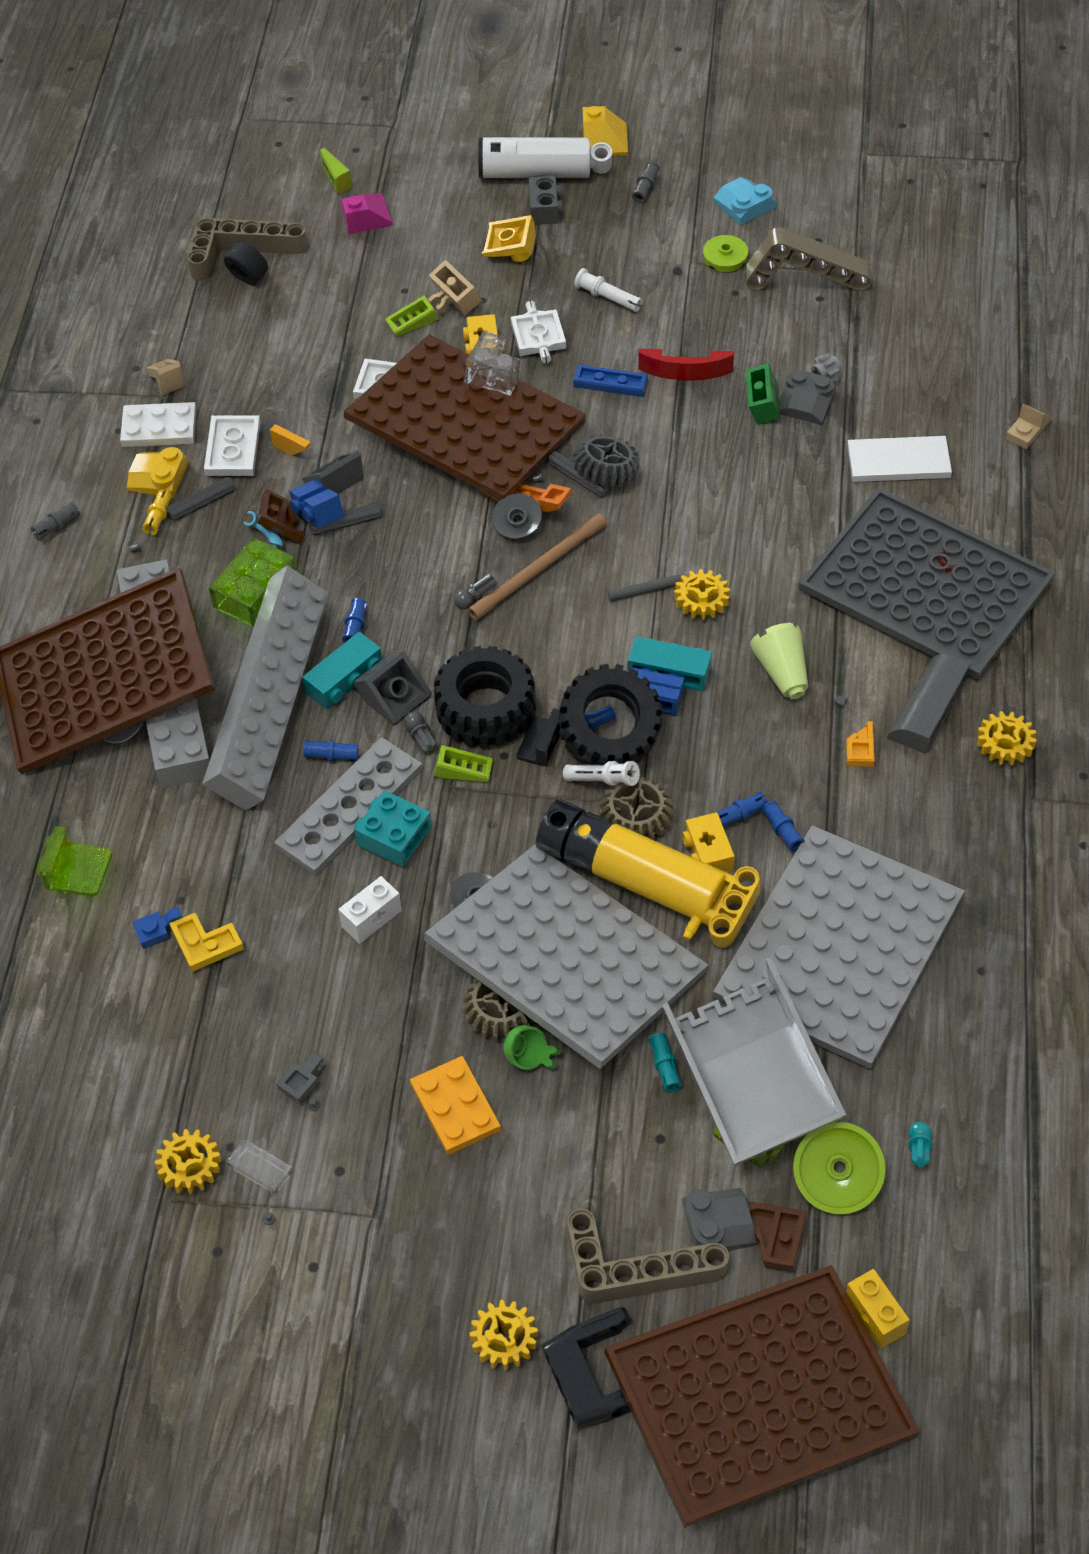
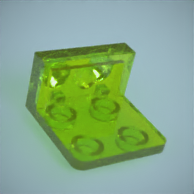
[37,826,112,896]

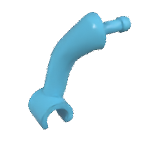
[244,511,283,559]

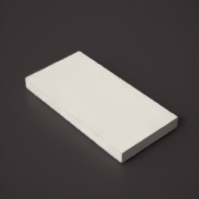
[847,436,952,482]

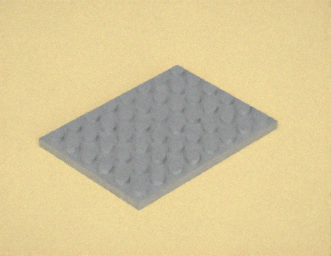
[713,825,965,1069]
[424,844,709,1069]

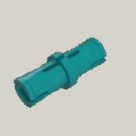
[649,1032,682,1093]

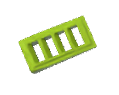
[320,148,352,194]
[385,295,439,337]
[433,745,493,782]

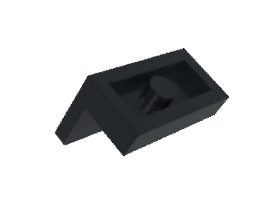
[516,708,560,767]

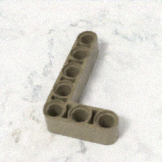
[187,218,308,281]
[746,227,871,291]
[568,1209,729,1303]

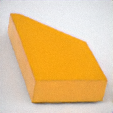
[270,424,311,456]
[846,721,875,767]

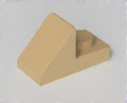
[146,359,184,395]
[1005,404,1052,449]

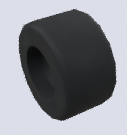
[224,241,269,286]

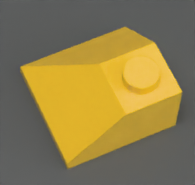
[583,106,628,156]

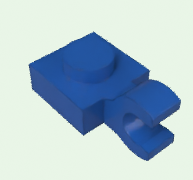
[133,907,183,949]

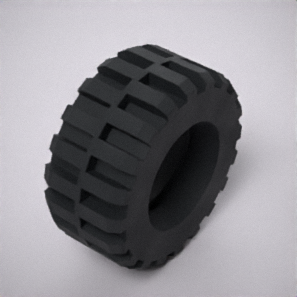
[434,646,536,748]
[558,664,663,765]

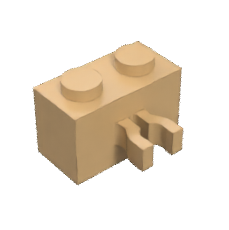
[428,260,482,316]

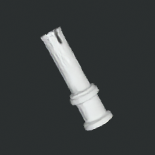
[574,268,642,312]
[563,761,640,786]

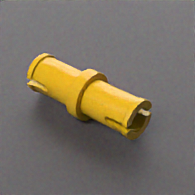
[142,489,173,535]

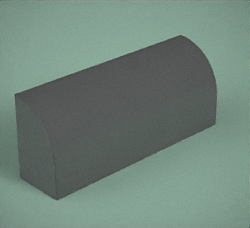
[887,654,971,754]

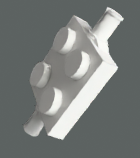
[511,301,566,363]

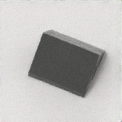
[302,450,364,494]

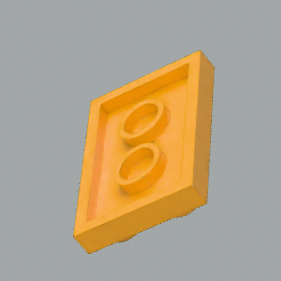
[409,1056,501,1156]

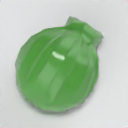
[503,1025,562,1070]

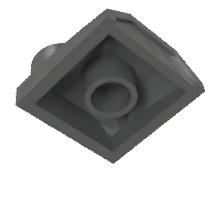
[779,370,836,426]
[682,1188,757,1251]

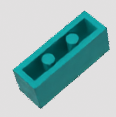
[302,632,382,710]
[628,636,712,692]

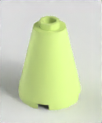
[750,623,808,699]

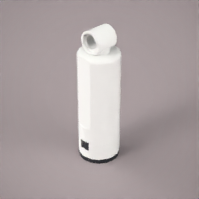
[478,137,612,178]

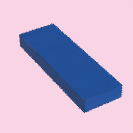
[573,364,648,397]

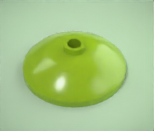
[793,1122,885,1214]

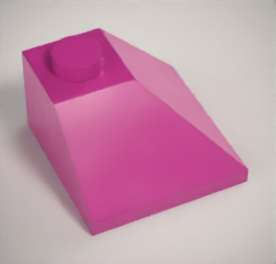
[339,193,392,234]

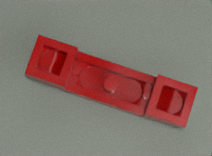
[638,349,734,381]

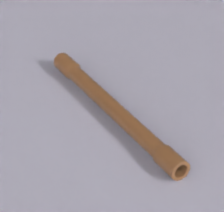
[468,513,607,621]

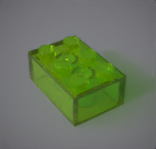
[209,537,297,627]

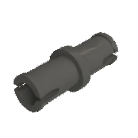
[632,161,660,203]
[31,502,80,541]

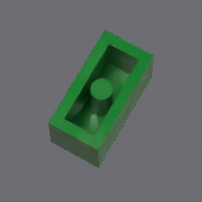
[746,363,780,424]

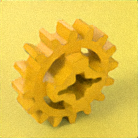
[674,569,730,620]
[977,711,1037,766]
[155,1129,222,1194]
[469,1300,538,1370]

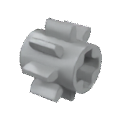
[811,353,841,382]

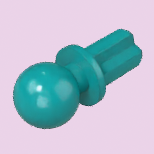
[908,1122,933,1168]

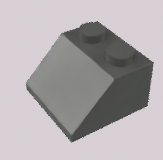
[352,651,432,724]

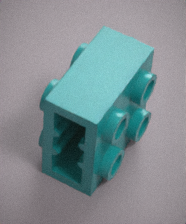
[354,790,432,867]

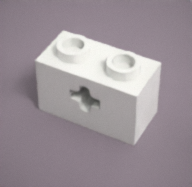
[338,876,402,944]

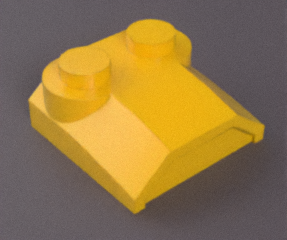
[482,215,536,262]
[126,447,189,498]

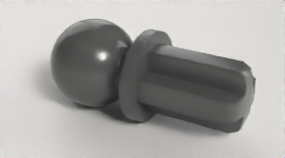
[454,574,497,609]
[404,711,437,753]

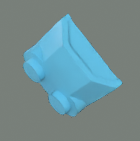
[713,177,777,225]

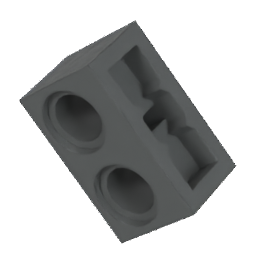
[529,176,562,225]

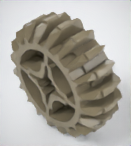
[600,775,673,840]
[463,977,536,1042]

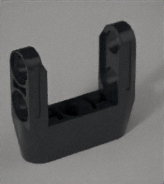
[542,1307,632,1428]

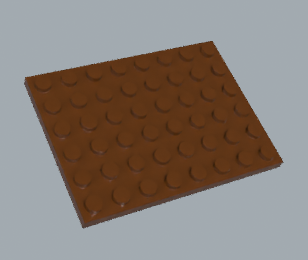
[344,334,586,500]
[0,567,215,774]
[604,1265,920,1528]

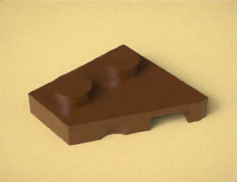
[257,489,305,544]
[748,1201,807,1272]

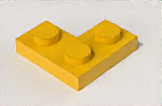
[169,913,244,972]

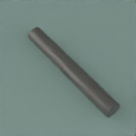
[608,574,682,601]

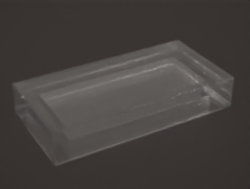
[226,1139,293,1195]

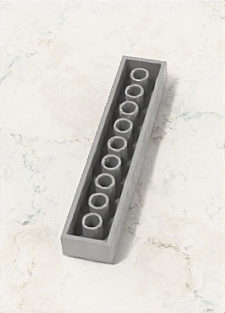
[117,559,210,789]
[202,565,328,811]

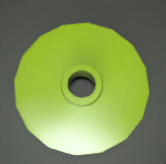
[703,235,748,272]

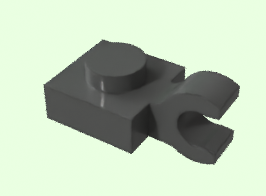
[276,1052,326,1104]

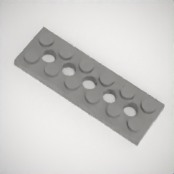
[274,737,423,876]

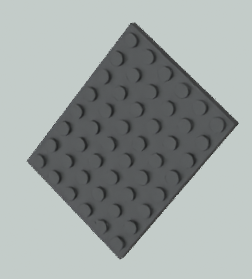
[799,487,1056,680]

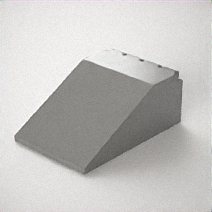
[662,957,847,1166]

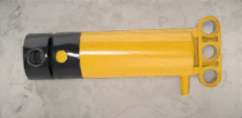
[536,799,761,948]

